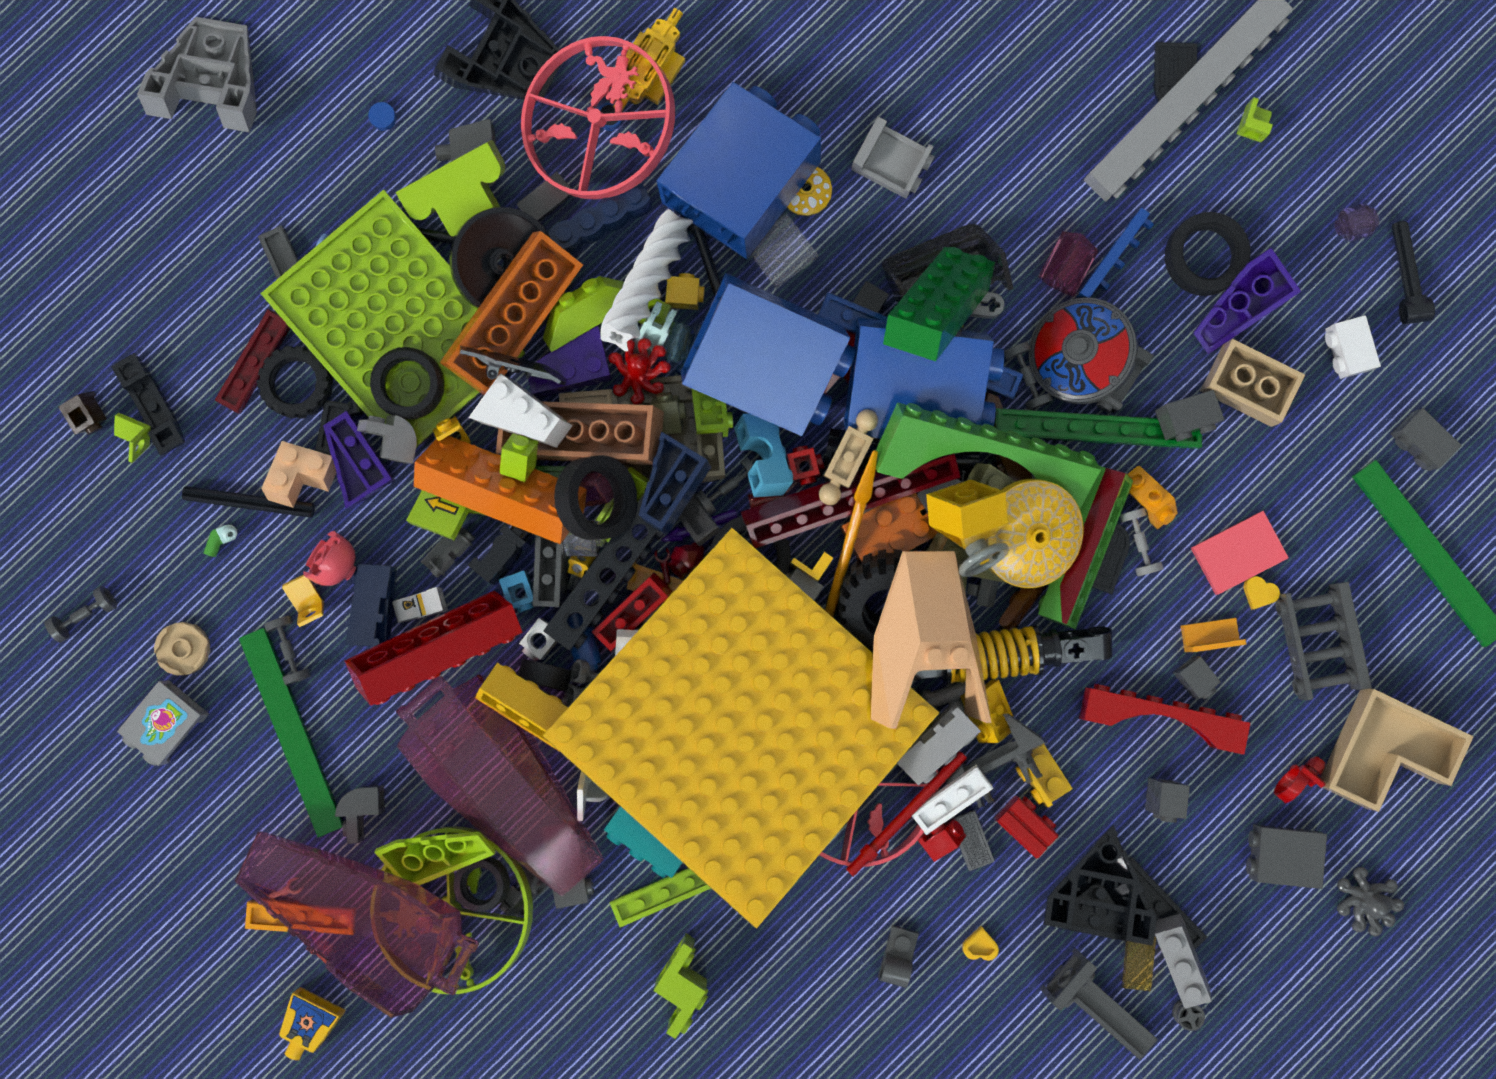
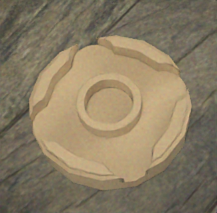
[154,622,210,676]

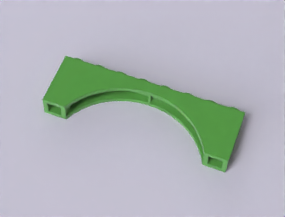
[876,402,1101,509]

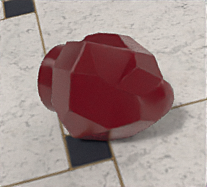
[668,542,704,579]

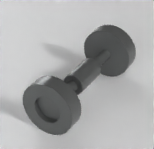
[1004,342,1053,410]
[695,457,753,516]
[44,586,117,643]
[264,616,311,685]

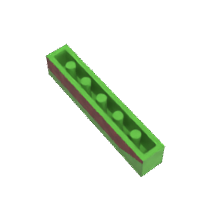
[1038,466,1133,630]

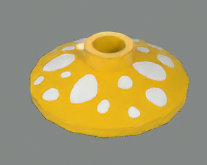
[787,167,832,216]

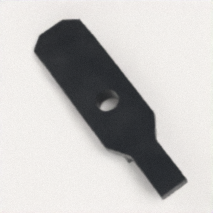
[459,345,567,385]

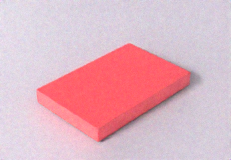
[1191,511,1289,595]

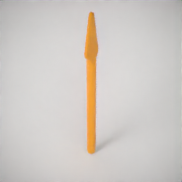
[825,450,878,618]

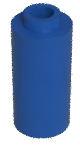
[569,613,602,671]

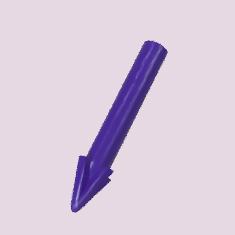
[661,509,738,542]

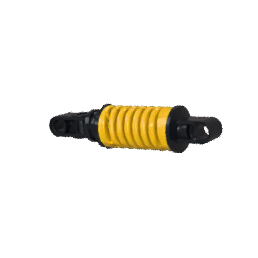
[913,625,1113,686]

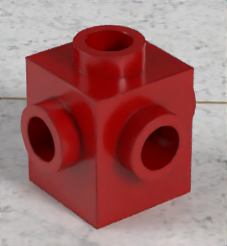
[787,445,824,486]

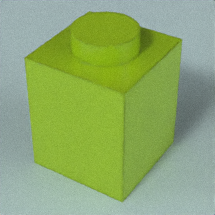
[499,433,538,482]

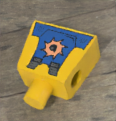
[279,987,346,1060]

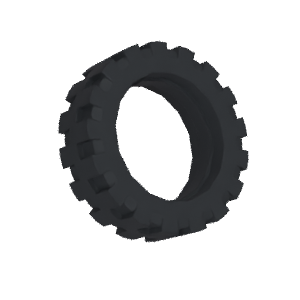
[257,346,333,419]

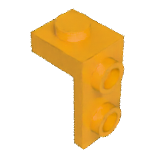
[1127,466,1178,529]

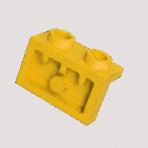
[960,680,1013,743]
[1015,745,1073,808]

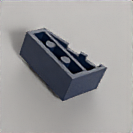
[639,431,711,535]

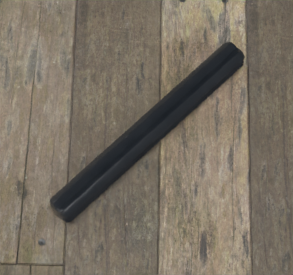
[182,486,315,518]

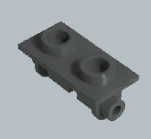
[420,527,475,578]
[499,863,550,917]

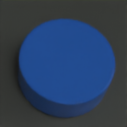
[368,102,397,131]

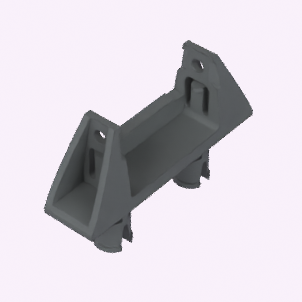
[946,713,1048,808]

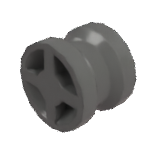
[1172,999,1205,1031]

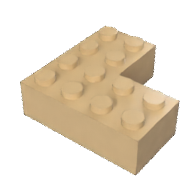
[1320,689,1474,812]

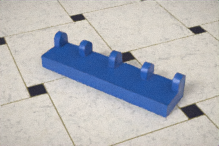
[1075,207,1154,299]

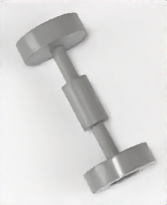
[1119,508,1164,577]

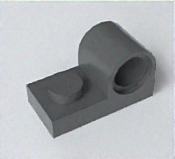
[878,925,919,988]

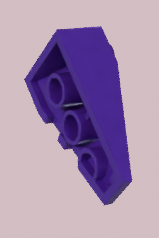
[1193,247,1301,354]

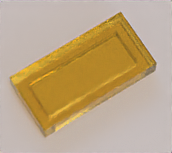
[1122,935,1156,991]

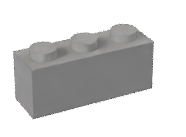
[1155,913,1212,1009]

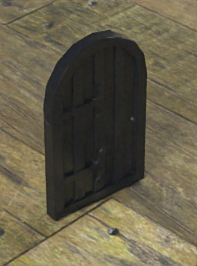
[1153,42,1197,102]
[1092,523,1130,595]

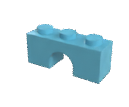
[734,413,793,497]

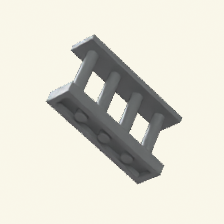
[1275,582,1372,700]

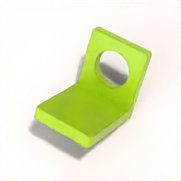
[114,413,151,463]

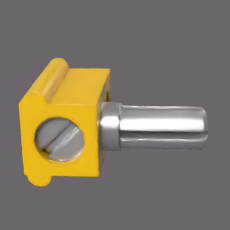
[567,547,596,591]

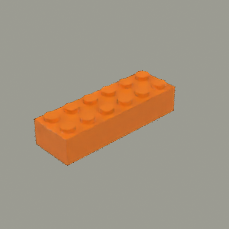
[439,231,583,395]
[414,436,587,544]

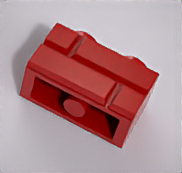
[994,795,1059,859]

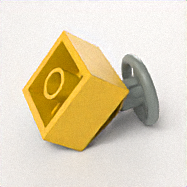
[926,479,1009,577]

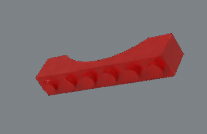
[1079,684,1251,755]

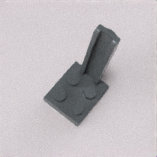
[1040,948,1158,1060]

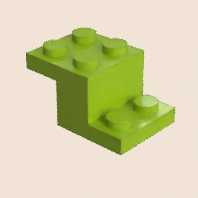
[653,933,709,1039]

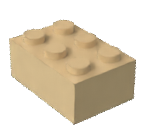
[1200,339,1305,427]

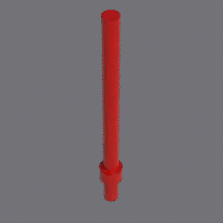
[846,751,967,877]

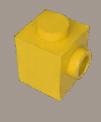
[665,273,705,310]

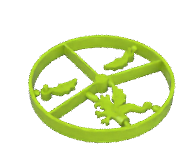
[371,826,533,994]

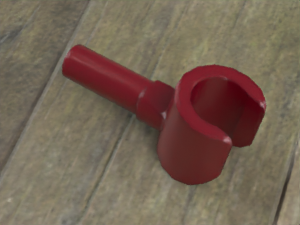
[654,548,671,584]

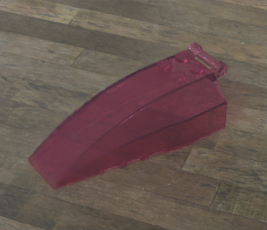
[396,674,604,896]
[235,831,479,1018]

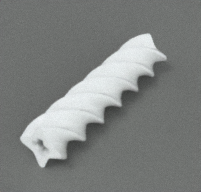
[601,209,693,352]

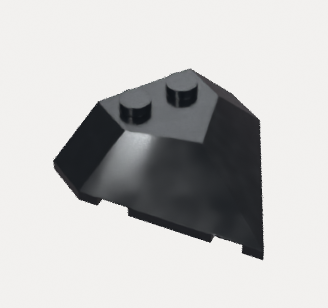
[1043,825,1157,946]

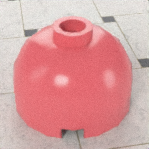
[303,531,356,586]

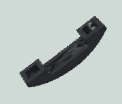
[111,353,185,456]

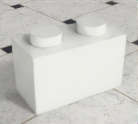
[1325,315,1381,379]

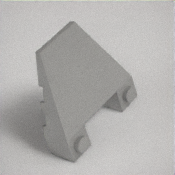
[137,17,257,132]

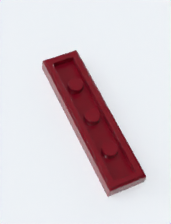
[215,309,290,414]

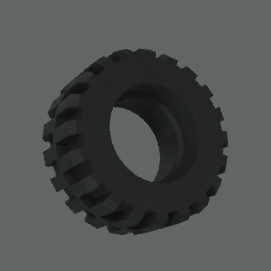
[839,549,902,653]

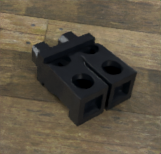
[468,525,533,586]

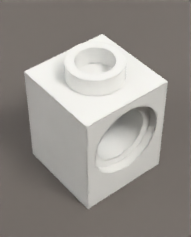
[519,618,557,661]

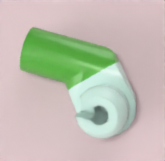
[203,525,238,557]

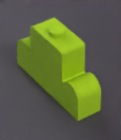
[395,140,505,236]

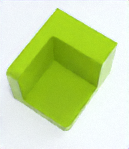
[1236,97,1273,142]

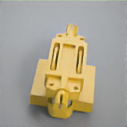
[612,8,685,112]

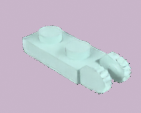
[624,301,677,365]

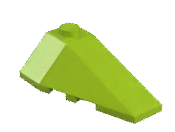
[374,831,496,890]

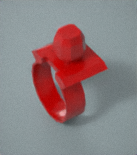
[1274,756,1326,803]

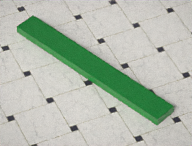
[994,408,1202,449]
[1351,460,1496,647]
[239,628,343,837]

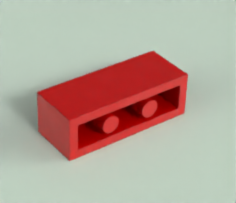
[592,572,672,652]

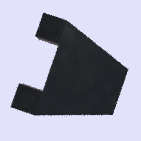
[432,0,561,103]

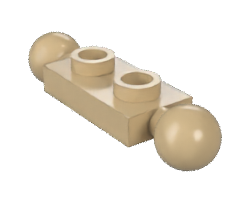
[819,409,878,505]

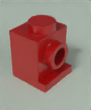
[918,818,967,862]

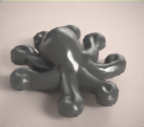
[1337,867,1404,937]

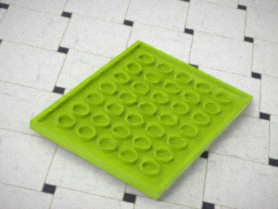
[260,189,526,448]

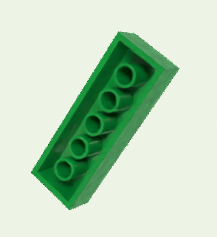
[883,247,995,362]

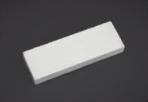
[912,764,993,835]

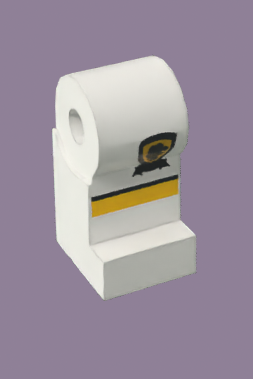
[392,587,448,623]

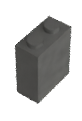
[1246,824,1327,889]

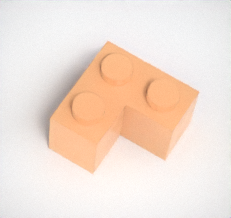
[261,441,337,508]

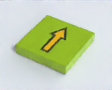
[406,490,470,540]

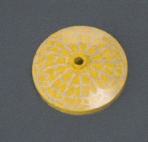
[985,479,1084,588]

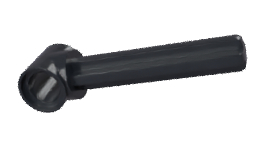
[1392,221,1435,325]

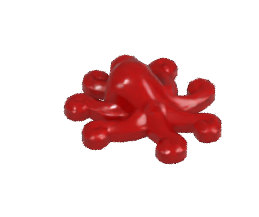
[608,338,671,405]

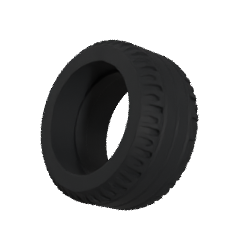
[370,347,445,420]

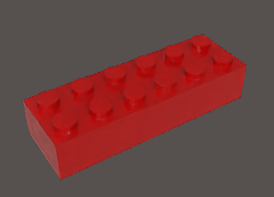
[345,591,523,706]

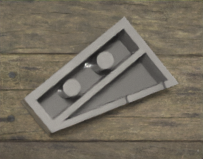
[897,702,981,786]

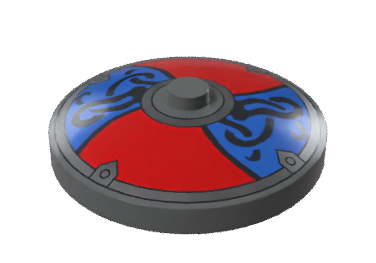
[1029,298,1138,404]

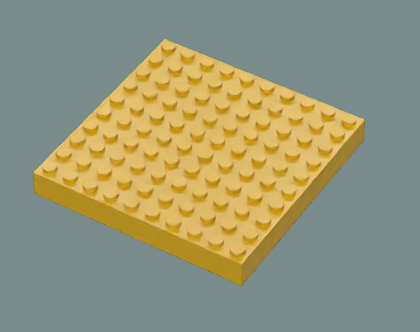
[543,528,939,928]

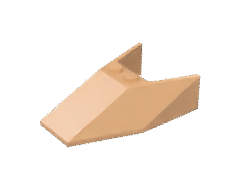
[871,551,992,729]

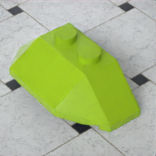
[543,276,624,352]

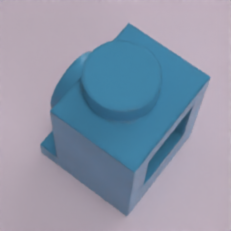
[499,570,534,613]

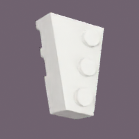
[468,373,573,448]

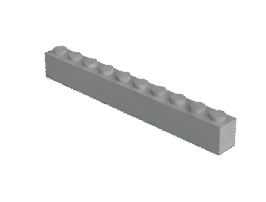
[1084,0,1293,202]

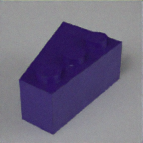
[528,325,613,399]
[323,411,395,509]

